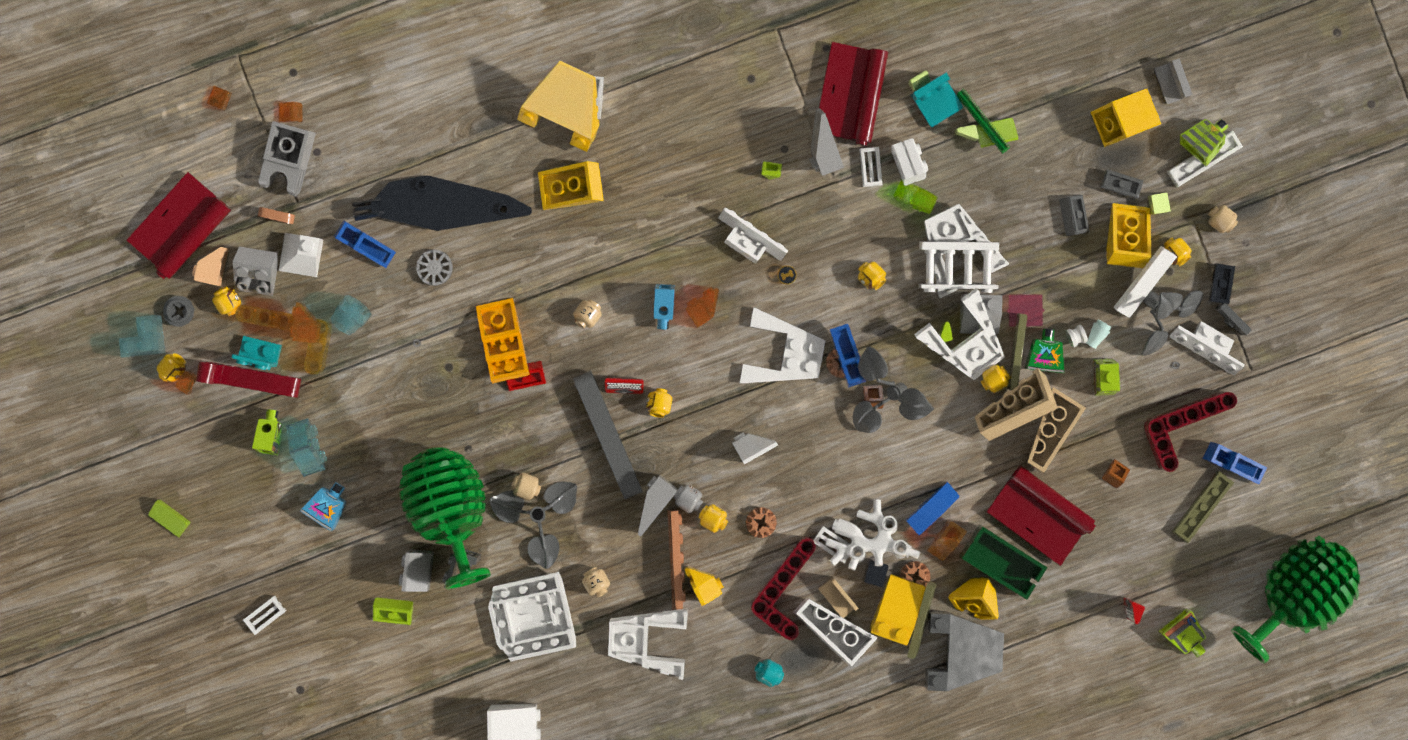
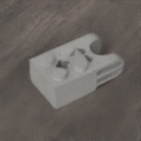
[259,121,316,196]

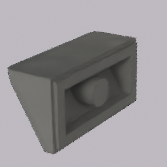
[1059,195,1090,236]

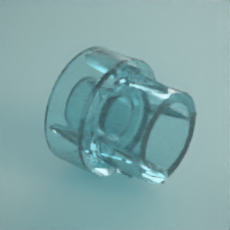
[330,295,372,335]

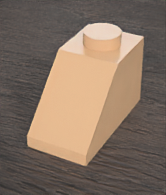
[192,247,229,286]

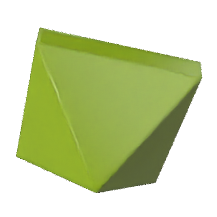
[761,161,782,180]

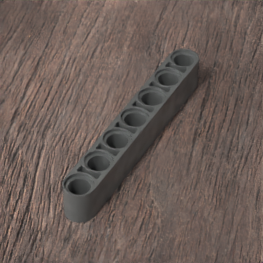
[573,371,643,500]

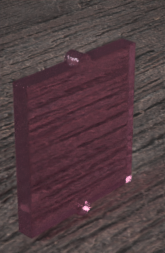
[1007,295,1045,327]

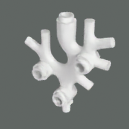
[826,499,920,571]

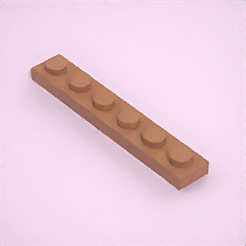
[667,510,686,610]

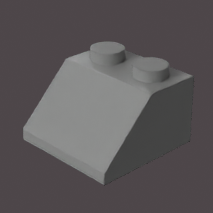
[960,294,1002,334]

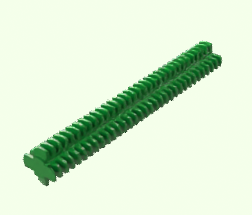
[957,89,1010,154]

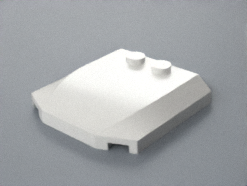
[488,572,576,662]

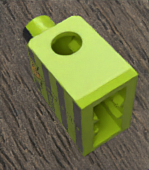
[1180,119,1228,166]

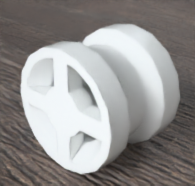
[1066,324,1088,348]

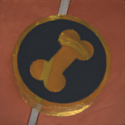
[777,265,797,285]

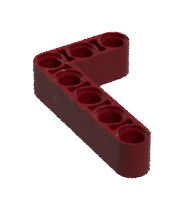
[196,362,301,398]
[1144,392,1237,472]
[751,537,816,640]

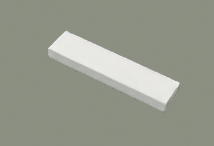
[1167,131,1243,188]
[1114,246,1177,318]

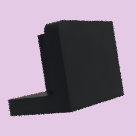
[863,558,889,588]

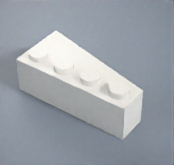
[793,598,877,666]

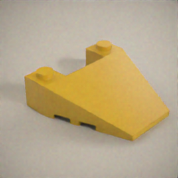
[517,61,600,152]

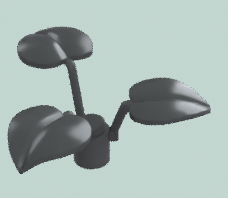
[1141,290,1204,356]
[853,346,934,433]
[490,482,577,569]

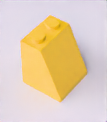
[1090,89,1161,147]

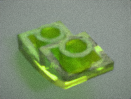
[893,180,938,214]

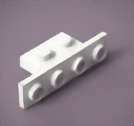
[718,208,788,264]
[1169,321,1245,375]

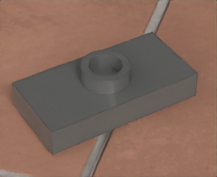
[1100,169,1144,200]
[1215,303,1252,335]

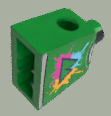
[1024,329,1064,373]

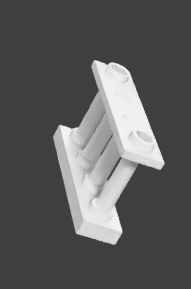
[919,241,999,293]

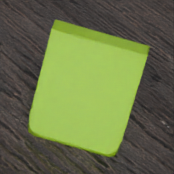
[939,322,953,342]

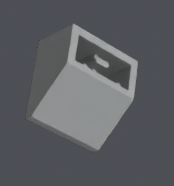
[233,246,278,296]
[399,549,434,592]

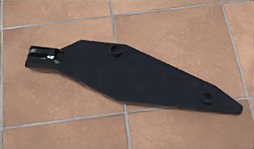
[352,175,532,231]

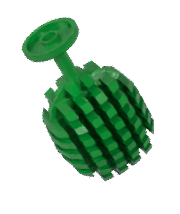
[399,447,491,589]
[1231,536,1360,664]

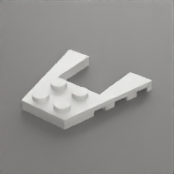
[924,204,1009,298]
[914,288,1005,380]
[740,308,825,383]
[608,608,688,680]

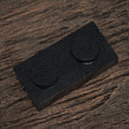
[1209,263,1236,304]

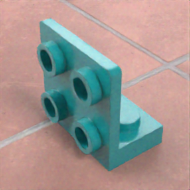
[911,72,963,127]
[231,336,282,370]

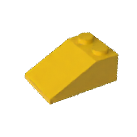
[538,161,604,210]
[1107,203,1151,268]
[870,574,926,646]

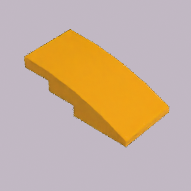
[476,298,529,384]

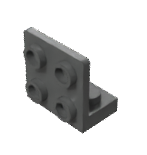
[442,549,482,589]

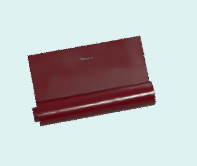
[819,42,889,146]
[126,172,231,279]
[986,465,1096,566]

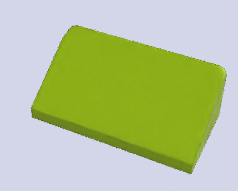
[976,118,1018,148]
[148,500,191,538]
[373,597,413,625]

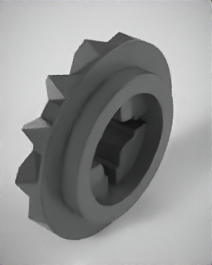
[163,296,195,327]

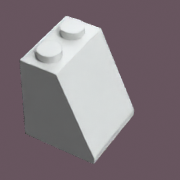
[487,704,541,740]

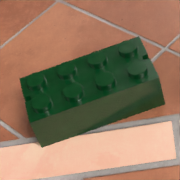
[959,524,1048,600]

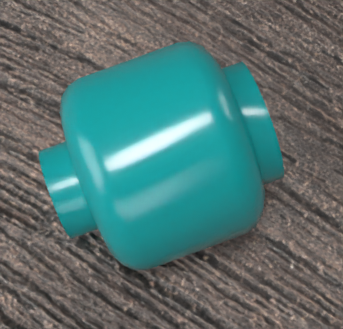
[754,659,784,687]

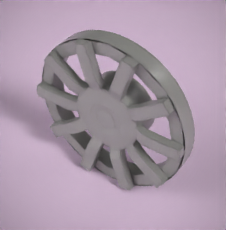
[416,250,453,286]

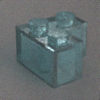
[119,315,165,358]
[286,418,327,477]

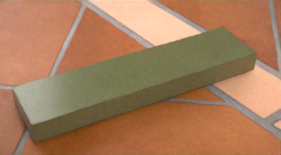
[1007,313,1027,390]
[1172,471,1234,543]
[907,581,937,659]

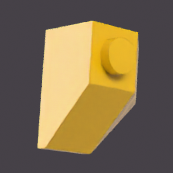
[684,566,724,606]
[948,577,999,620]

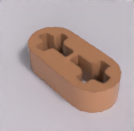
[258,207,295,224]

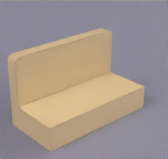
[818,576,859,618]

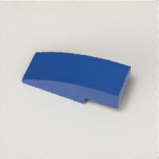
[334,220,396,268]
[830,324,867,388]
[1203,442,1267,485]
[905,482,960,535]

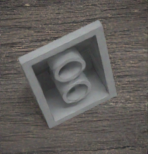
[809,108,844,176]
[638,475,678,537]

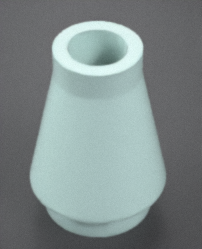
[1086,319,1111,349]

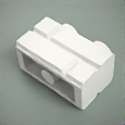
[891,138,928,186]

